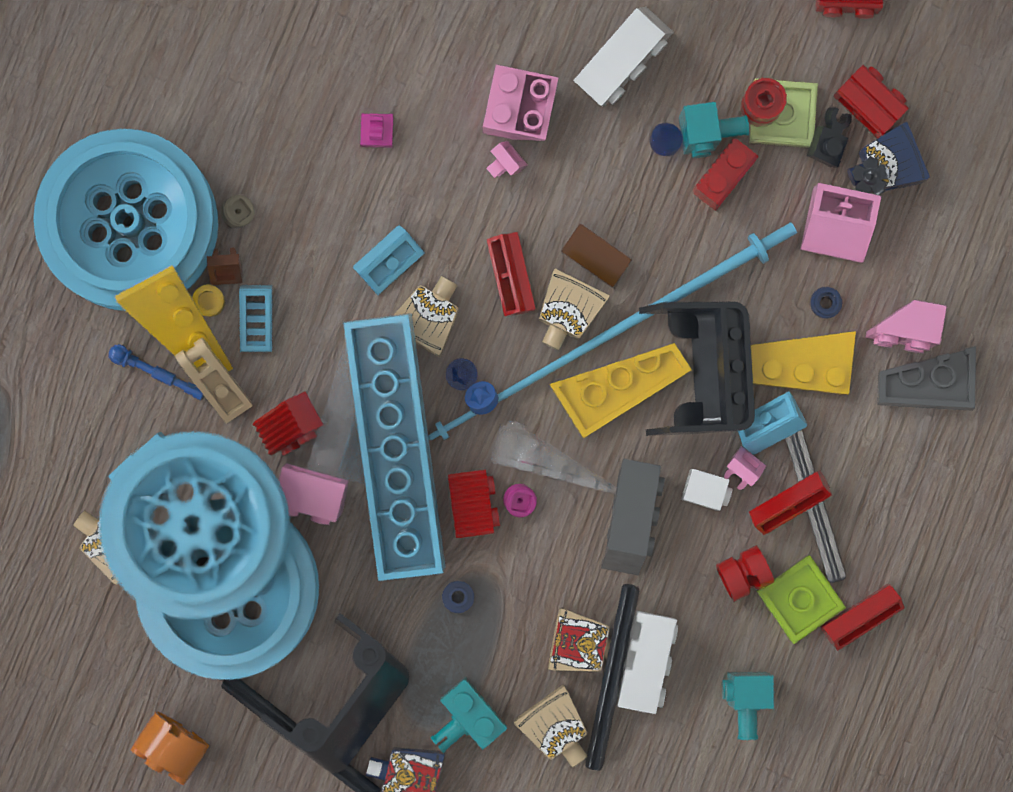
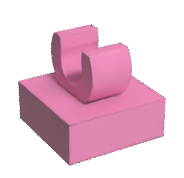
[486,141,528,178]
[724,446,766,490]

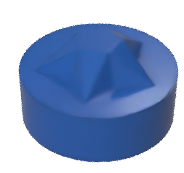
[465,381,499,415]

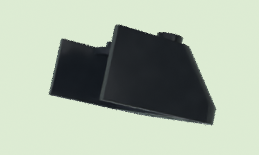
[639,302,755,436]
[260,613,409,773]

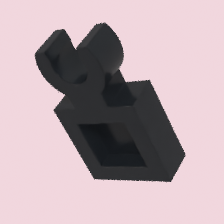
[807,107,852,168]

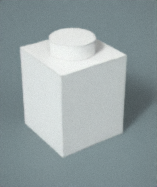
[681,469,732,511]

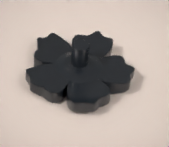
[852,156,891,195]

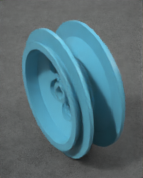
[34,129,219,311]
[99,432,290,618]
[136,499,319,680]

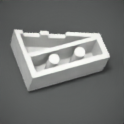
[616,610,678,714]

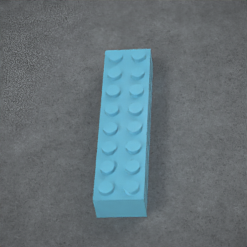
[344,313,446,581]

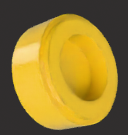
[192,284,225,317]

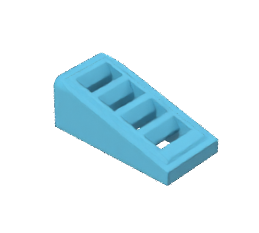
[239,285,273,352]

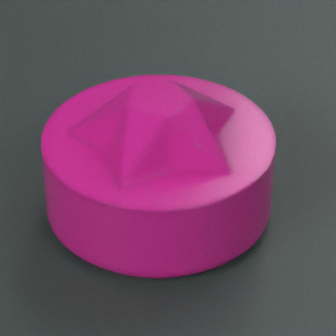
[503,484,537,517]

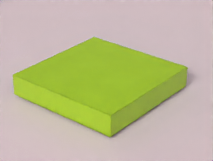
[756,555,846,644]

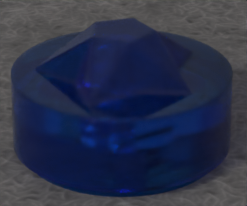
[649,123,683,156]
[446,358,478,391]

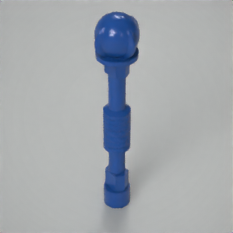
[109,344,204,401]

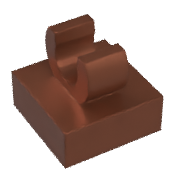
[207,247,243,285]

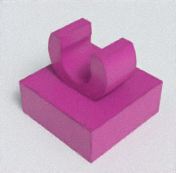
[360,113,394,148]

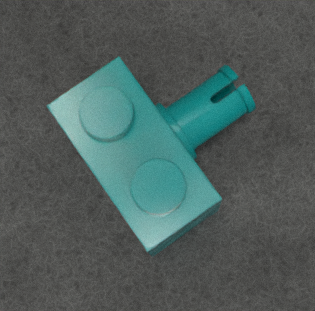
[679,102,749,158]
[722,672,774,740]
[430,677,507,753]

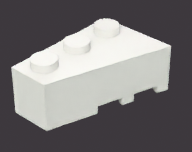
[573,7,674,106]

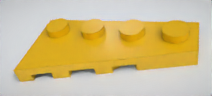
[115,265,233,371]
[751,331,856,395]
[549,343,691,438]

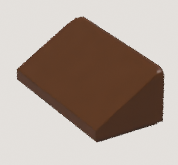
[561,224,632,288]

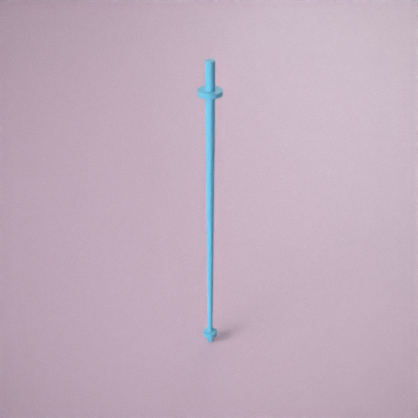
[428,222,797,440]

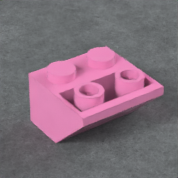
[483,65,558,141]
[800,183,881,263]
[865,300,947,353]
[279,463,349,525]

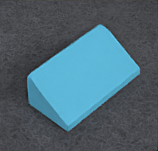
[353,225,425,295]
[738,391,807,454]

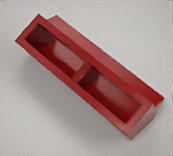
[486,232,535,316]
[749,470,832,535]
[820,584,905,651]

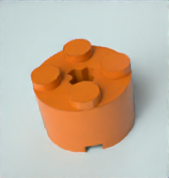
[130,712,209,785]

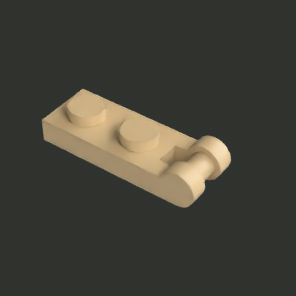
[175,337,253,424]

